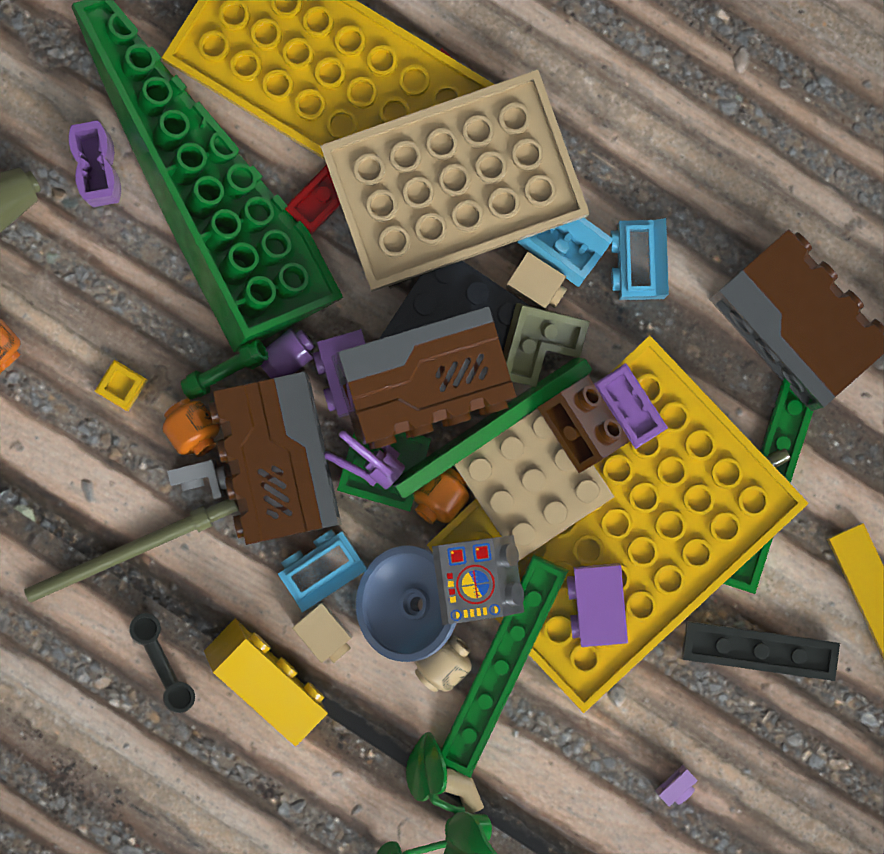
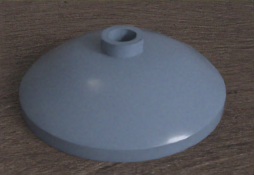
[356,546,456,662]

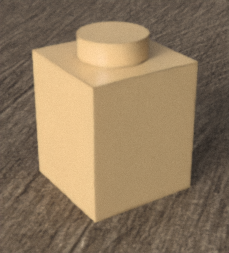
[506,252,567,310]
[292,602,353,663]

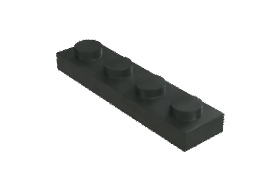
[681,621,840,681]

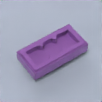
[594,363,668,449]

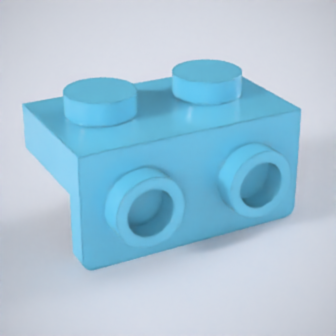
[517,218,613,287]

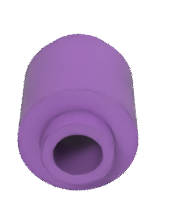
[260,328,315,379]

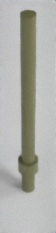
[24,499,239,603]

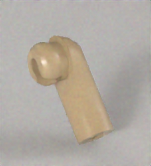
[443,768,484,813]

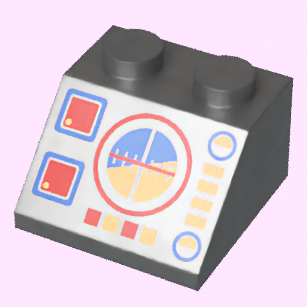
[432,535,524,625]

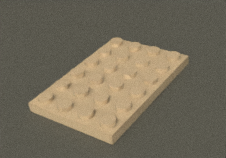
[320,70,590,292]

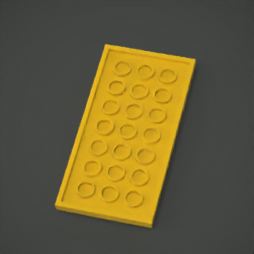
[161,0,495,160]

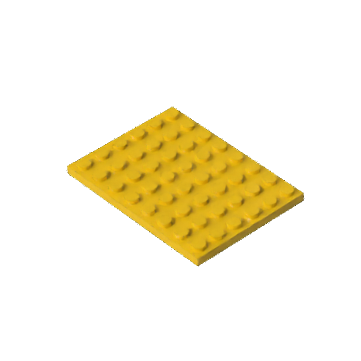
[427,335,809,713]

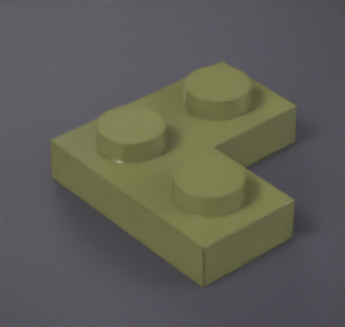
[503,303,590,387]

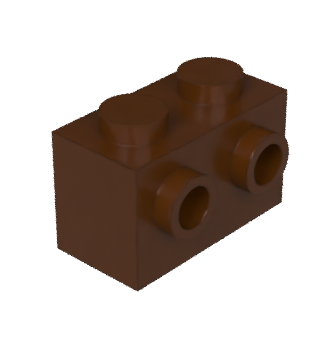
[538,376,630,473]

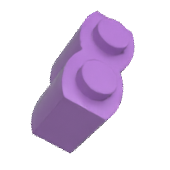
[69,120,121,207]

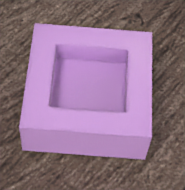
[655,765,698,807]

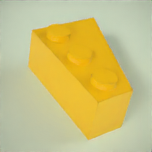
[204,618,328,747]

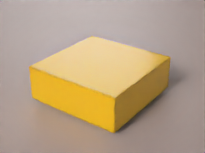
[94,359,148,412]

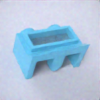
[610,218,669,300]
[278,529,368,613]

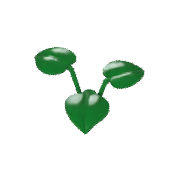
[377,732,497,854]

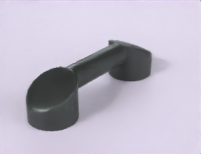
[129,613,195,713]

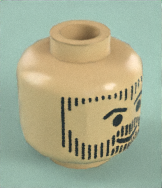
[415,635,472,692]

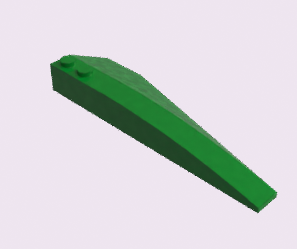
[72,0,343,353]

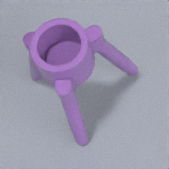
[324,431,405,489]

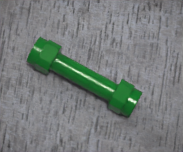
[181,339,268,400]

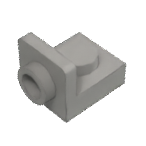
[167,460,227,499]

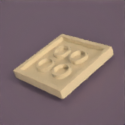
[454,409,615,560]

